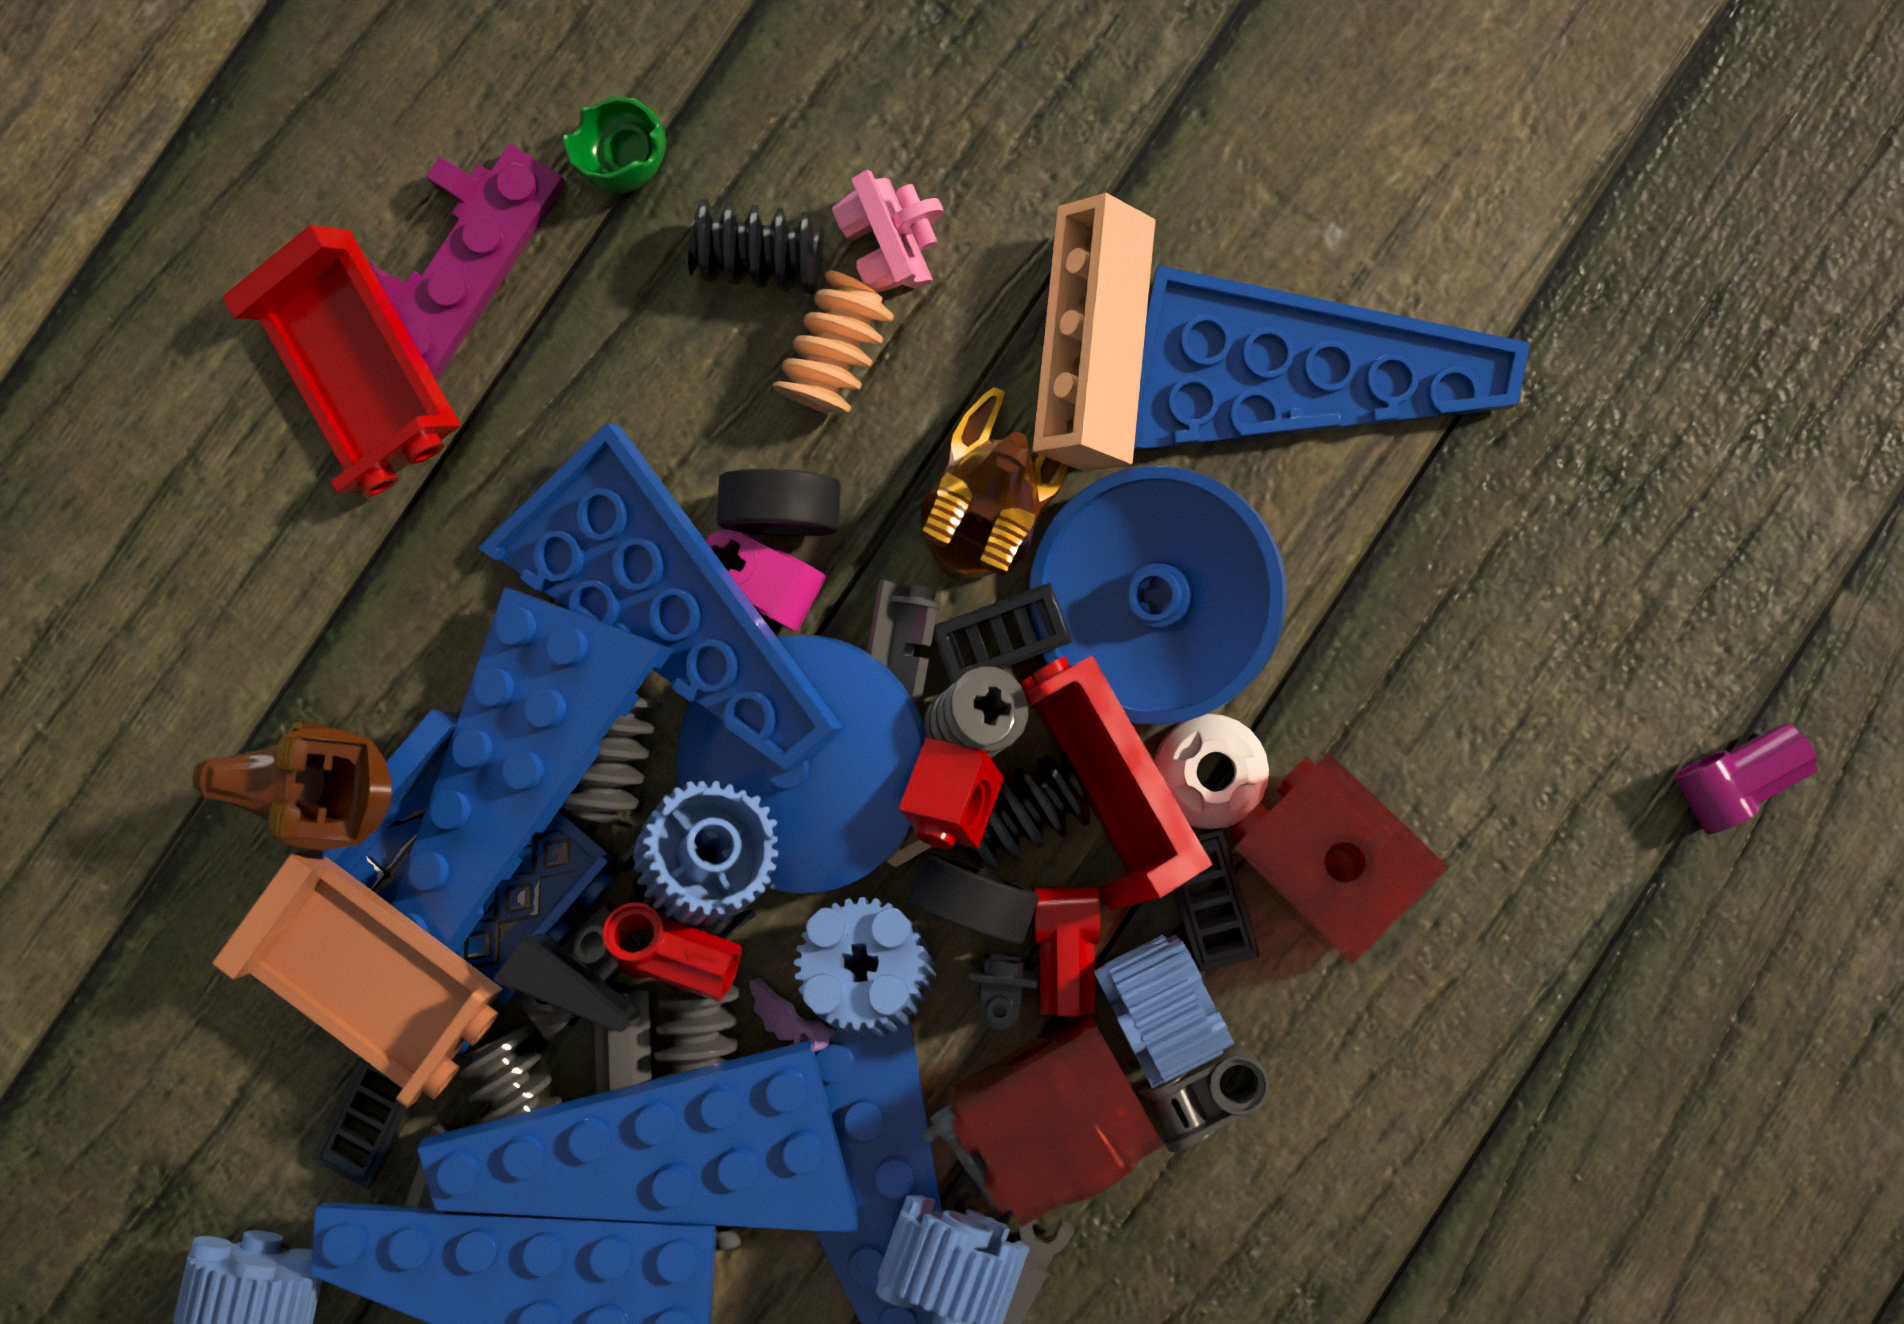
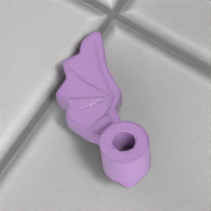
[749,977,835,1052]

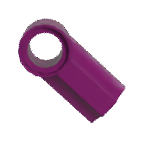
[1674,723,1818,834]

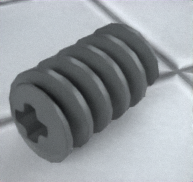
[922,666,1028,758]
[562,698,662,828]
[653,981,740,1080]
[456,1026,562,1124]

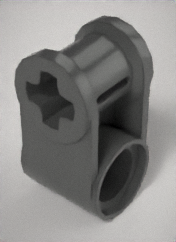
[1138,1045,1269,1152]

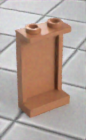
[212,850,503,1108]

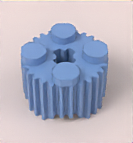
[633,781,778,926]
[794,897,936,1040]
[1094,934,1234,1088]
[875,1194,1030,1324]
[173,1230,322,1324]

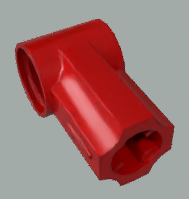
[1033,886,1100,1016]
[603,902,742,1003]

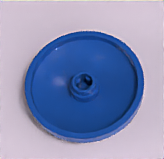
[1029,465,1287,725]
[677,634,927,893]

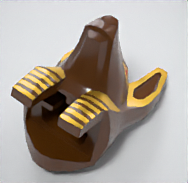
[920,387,1068,580]
[192,722,392,851]

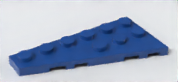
[1134,265,1530,451]
[478,423,843,771]
[392,587,674,953]
[814,1015,942,1324]
[417,1040,860,1233]
[311,1202,717,1324]

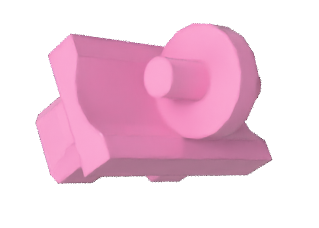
[832,170,945,293]

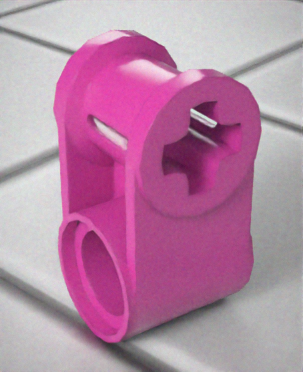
[705,529,827,632]

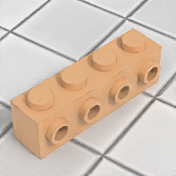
[1033,193,1155,471]

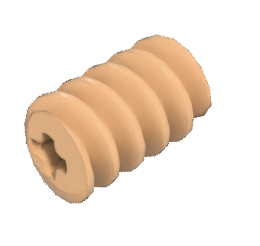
[773,270,894,414]

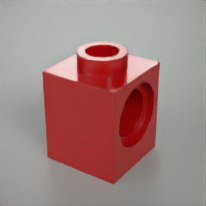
[899,738,1004,850]

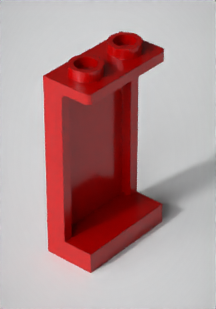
[222,225,461,497]
[1019,655,1213,911]

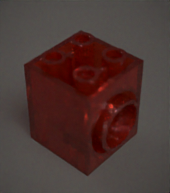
[1230,752,1448,965]
[950,1014,1164,1227]

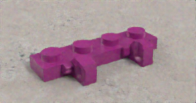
[369,143,567,382]

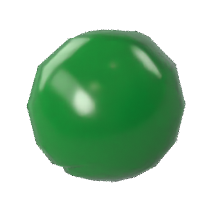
[563,97,667,194]

